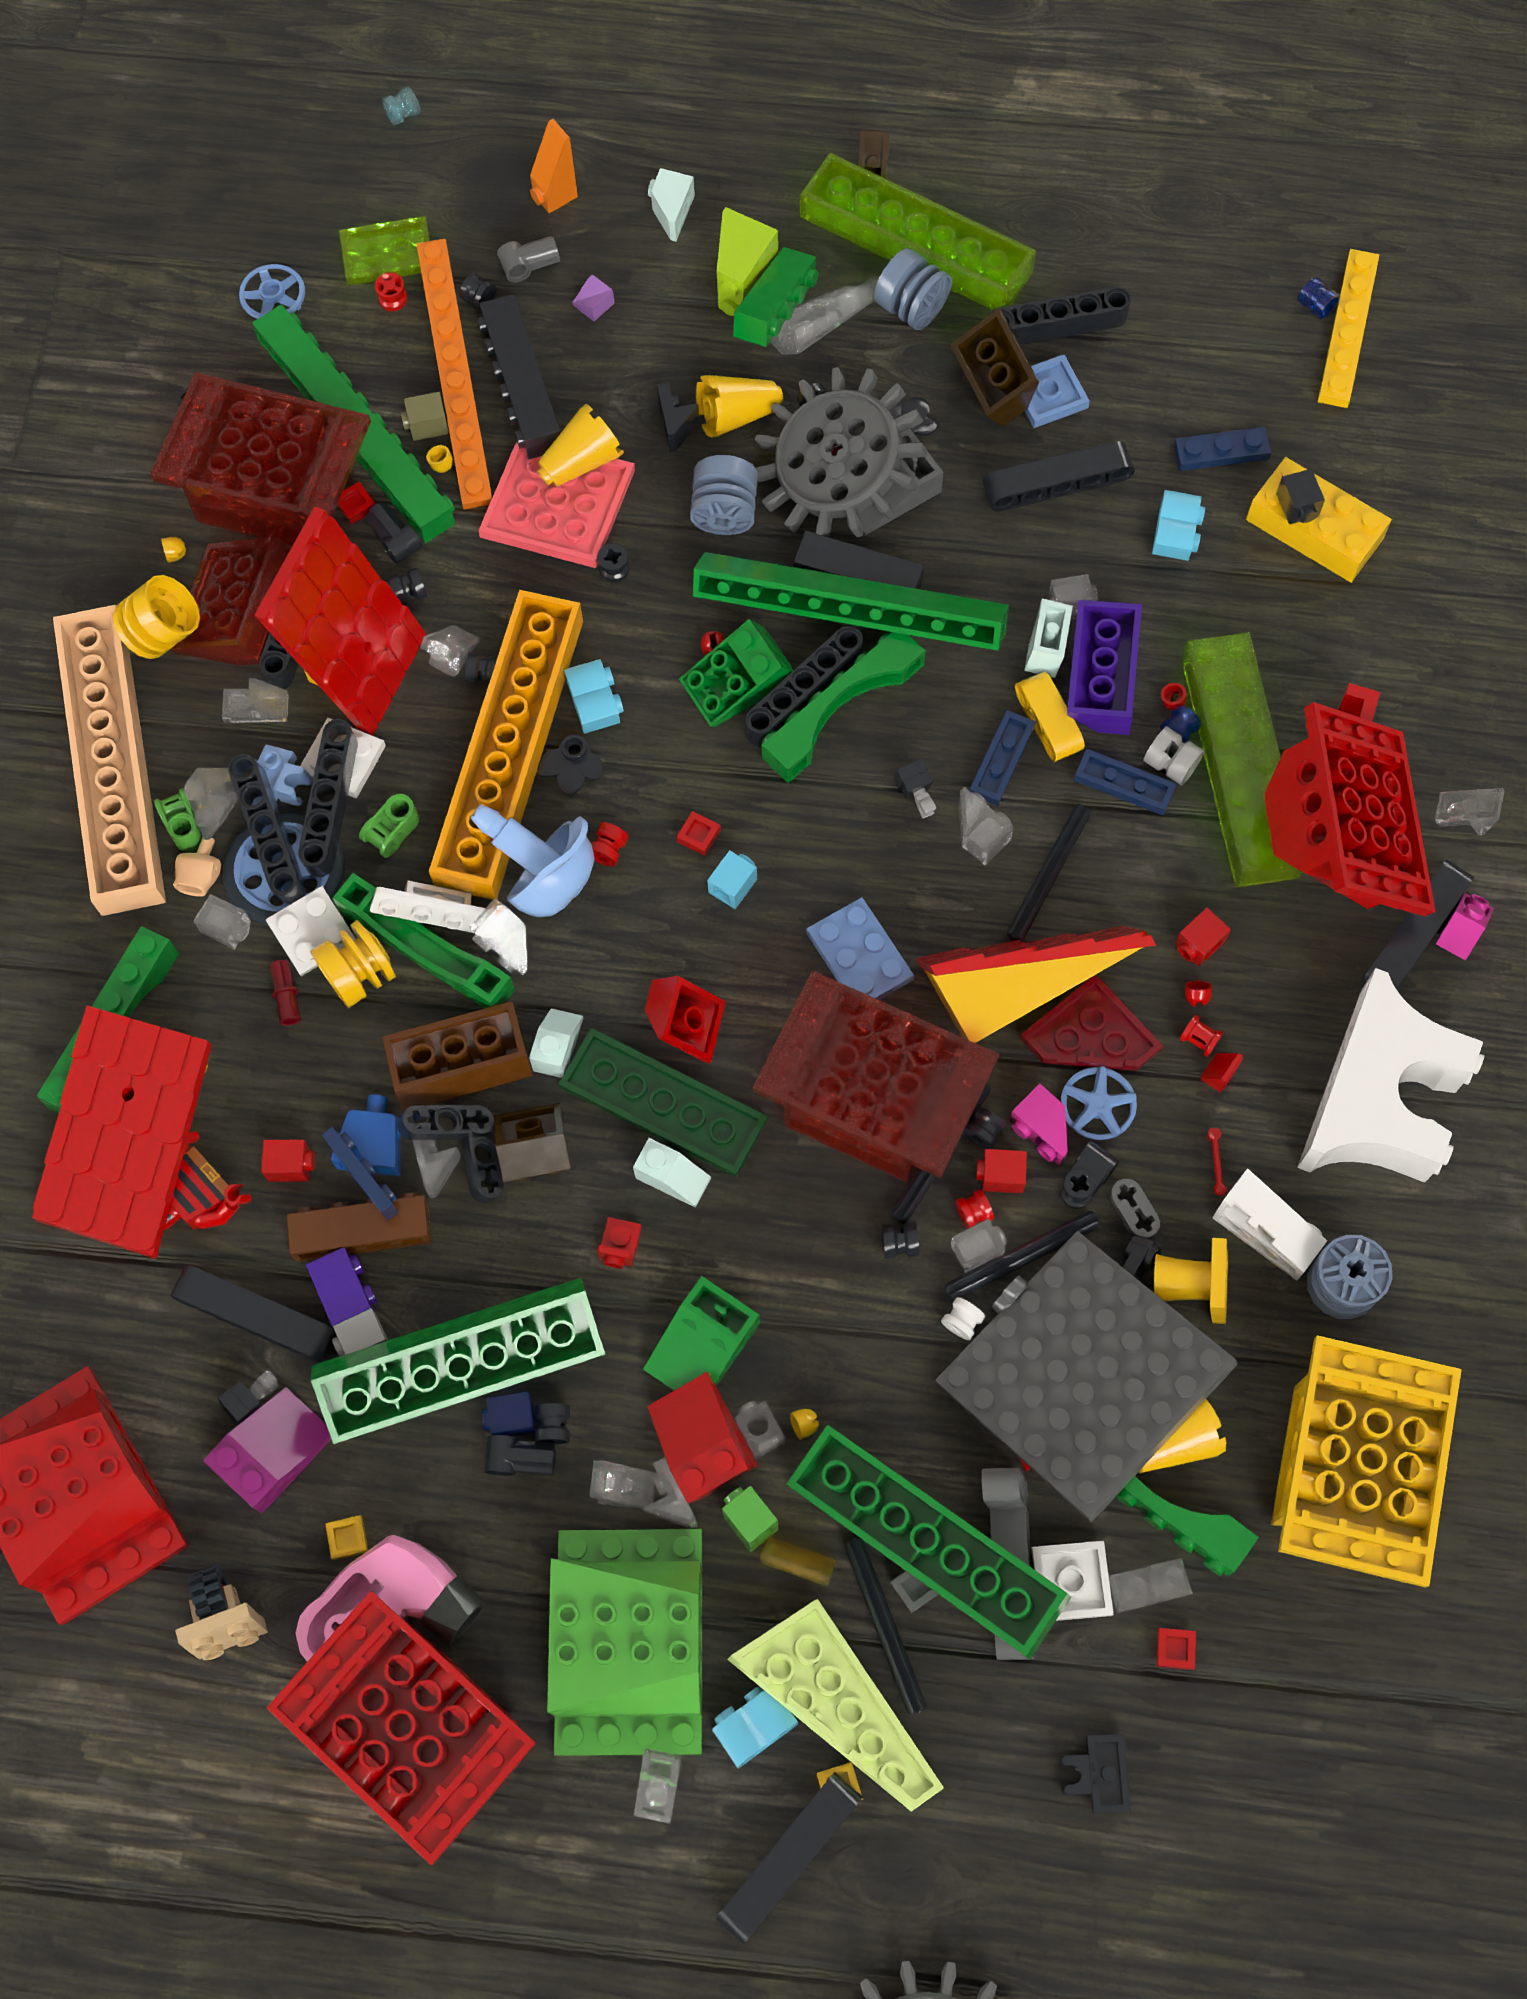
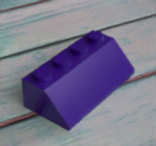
[1067,600,1142,735]

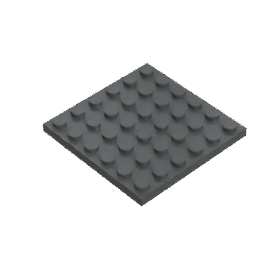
[935,1231,1238,1522]

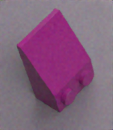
[203,1387,331,1514]

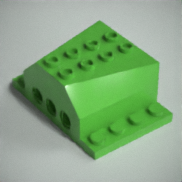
[547,1529,702,1756]

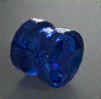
[1160,706,1202,743]

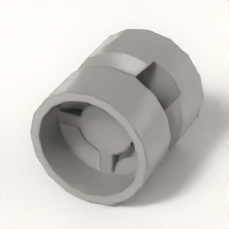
[1143,726,1205,786]

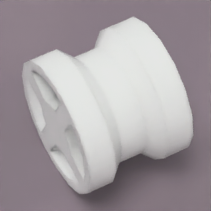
[941,1297,985,1340]

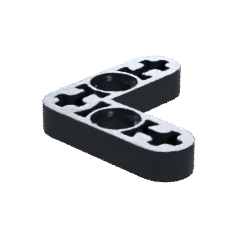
[397,1105,504,1203]

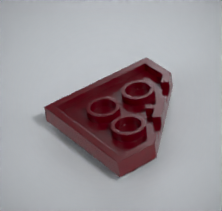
[1020,975,1164,1071]

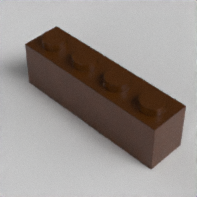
[287,1193,432,1262]

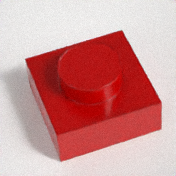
[333,481,375,525]
[676,811,721,856]
[1156,1628,1196,1670]

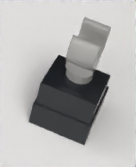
[894,759,936,819]

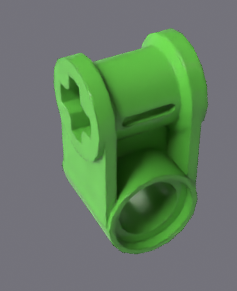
[153,788,203,853]
[359,794,419,858]

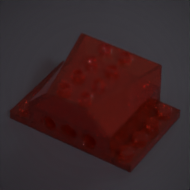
[150,372,371,546]
[753,970,1000,1182]

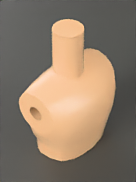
[173,836,221,896]

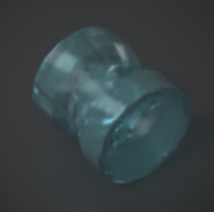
[382,86,421,126]

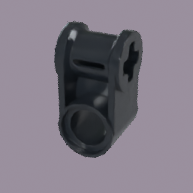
[1061,1141,1120,1209]

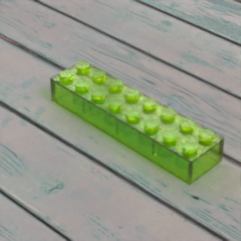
[800,153,1036,310]
[1182,632,1302,888]

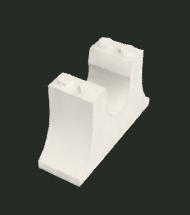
[1297,968,1484,1183]

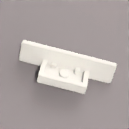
[370,881,506,937]

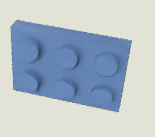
[806,897,914,1012]

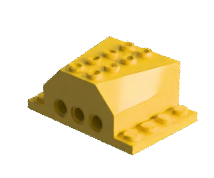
[1271,1335,1461,1588]

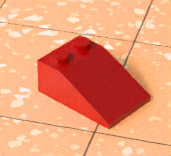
[647,1372,759,1504]

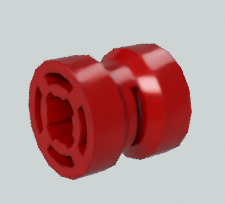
[591,822,629,867]

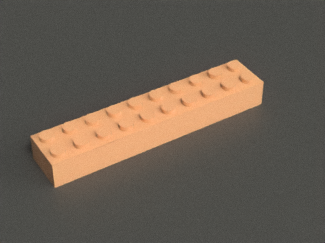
[53,605,166,916]

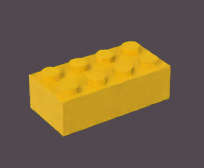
[1246,457,1392,583]

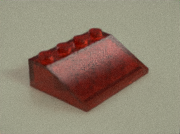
[170,536,291,666]

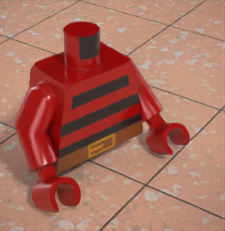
[164,1131,251,1230]

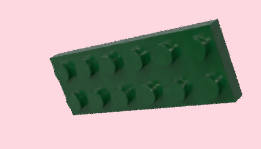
[558,1028,768,1178]

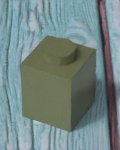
[401,392,449,441]

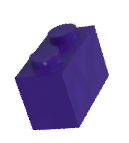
[306,1247,378,1328]

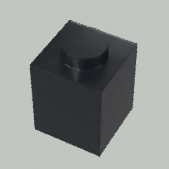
[1276,469,1325,525]

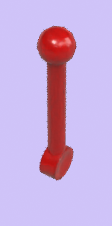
[1207,1128,1227,1196]

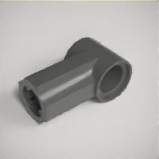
[497,236,560,283]

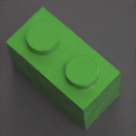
[722,1486,778,1552]

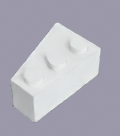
[1212,1168,1327,1280]

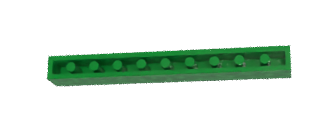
[252,304,455,544]
[693,552,1009,651]

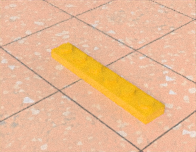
[1318,249,1380,408]

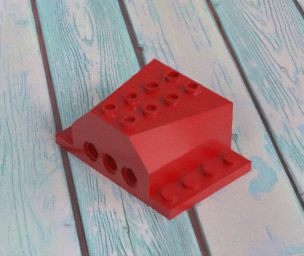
[1264,702,1436,916]
[0,1366,189,1626]
[267,1591,537,1865]

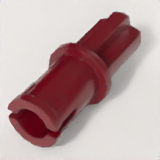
[270,960,301,1026]

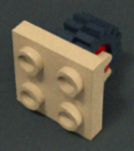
[175,1564,268,1660]

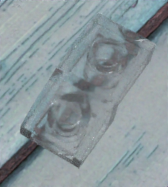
[1109,1558,1192,1613]

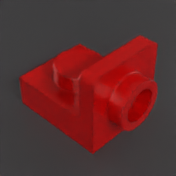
[597,1217,642,1269]

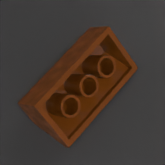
[382,1001,533,1112]

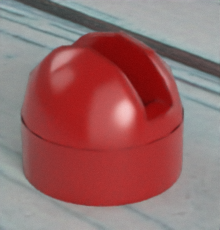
[701,631,725,656]
[1161,683,1187,711]
[1185,980,1212,1007]

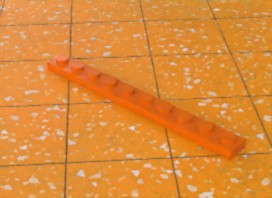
[416,239,492,510]

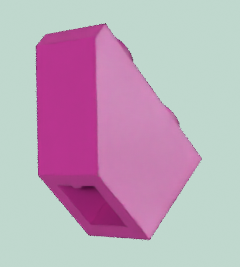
[1436,893,1494,960]
[1010,1083,1068,1166]

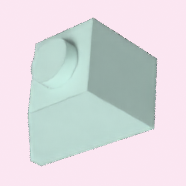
[648,168,695,241]
[1024,599,1073,678]
[529,1008,583,1078]
[633,1138,711,1208]

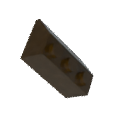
[950,308,1039,427]

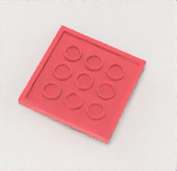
[478,441,635,568]

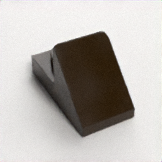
[857,129,890,193]

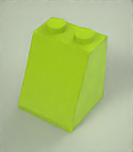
[717,207,778,316]

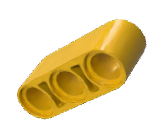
[1015,671,1085,762]

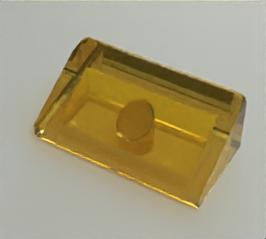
[760,1537,836,1586]

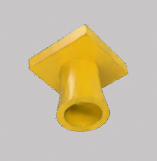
[1154,1238,1228,1324]

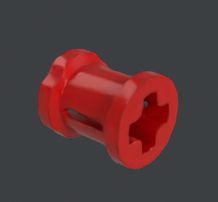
[1179,1014,1224,1057]

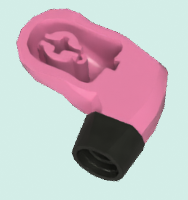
[296,1535,485,1662]

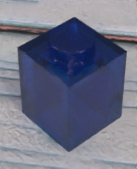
[482,1392,536,1436]

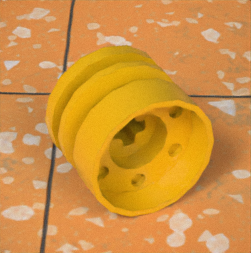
[113,575,200,659]
[310,920,396,1008]

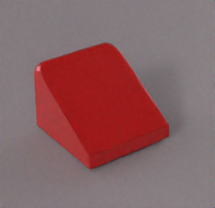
[1200,1053,1243,1092]

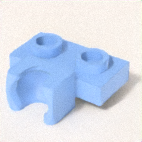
[252,745,312,806]

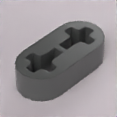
[1110,1178,1160,1240]

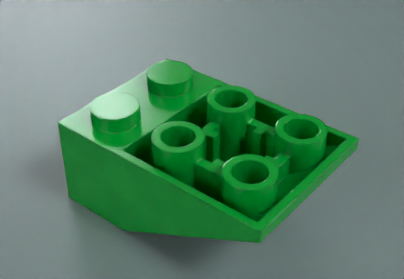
[679,619,794,728]
[643,1276,760,1391]

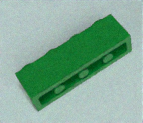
[733,247,818,347]

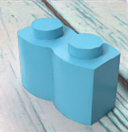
[1152,490,1205,561]
[564,659,624,734]
[712,1686,798,1769]

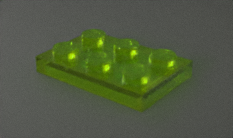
[339,216,430,285]

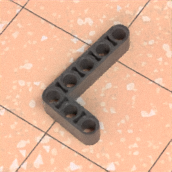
[982,1467,1035,1660]

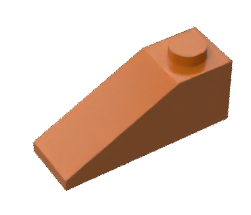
[530,119,578,214]

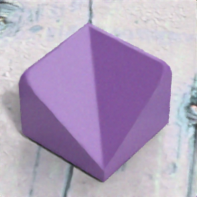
[573,275,614,321]

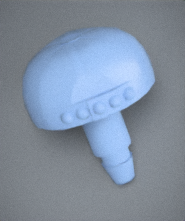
[471,804,595,918]

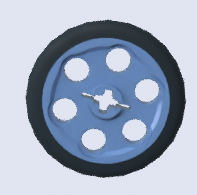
[223,813,344,925]

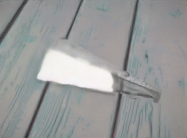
[770,275,881,355]

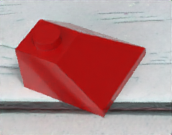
[645,976,726,1063]

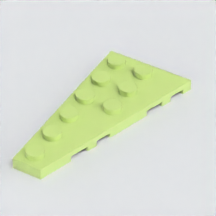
[727,1599,944,1812]

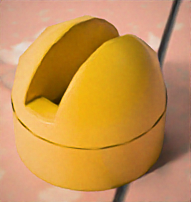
[426,445,453,473]
[161,537,186,563]
[790,1409,819,1440]

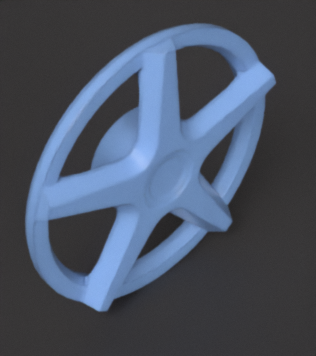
[239,264,305,319]
[1061,1066,1137,1140]

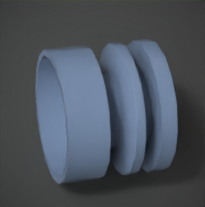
[874,248,952,330]
[690,455,758,535]
[1307,1235,1393,1319]

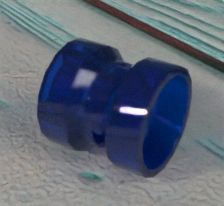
[1297,276,1340,320]

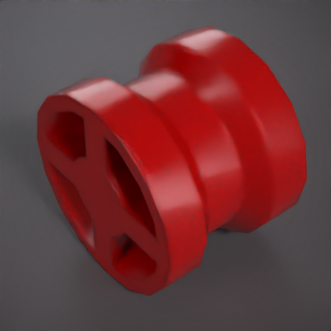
[375,272,407,311]
[955,1189,994,1231]

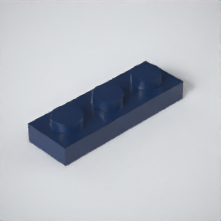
[1174,427,1271,471]
[969,710,1036,806]
[1074,749,1177,816]
[321,1127,398,1221]

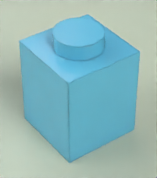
[707,850,757,909]

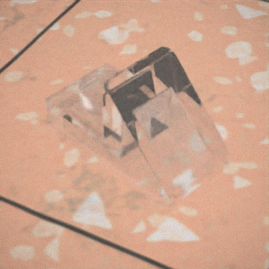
[420,625,480,676]
[222,678,289,723]
[1435,788,1505,836]
[412,1123,461,1199]
[643,1457,700,1529]
[589,1460,656,1509]
[634,1748,683,1824]

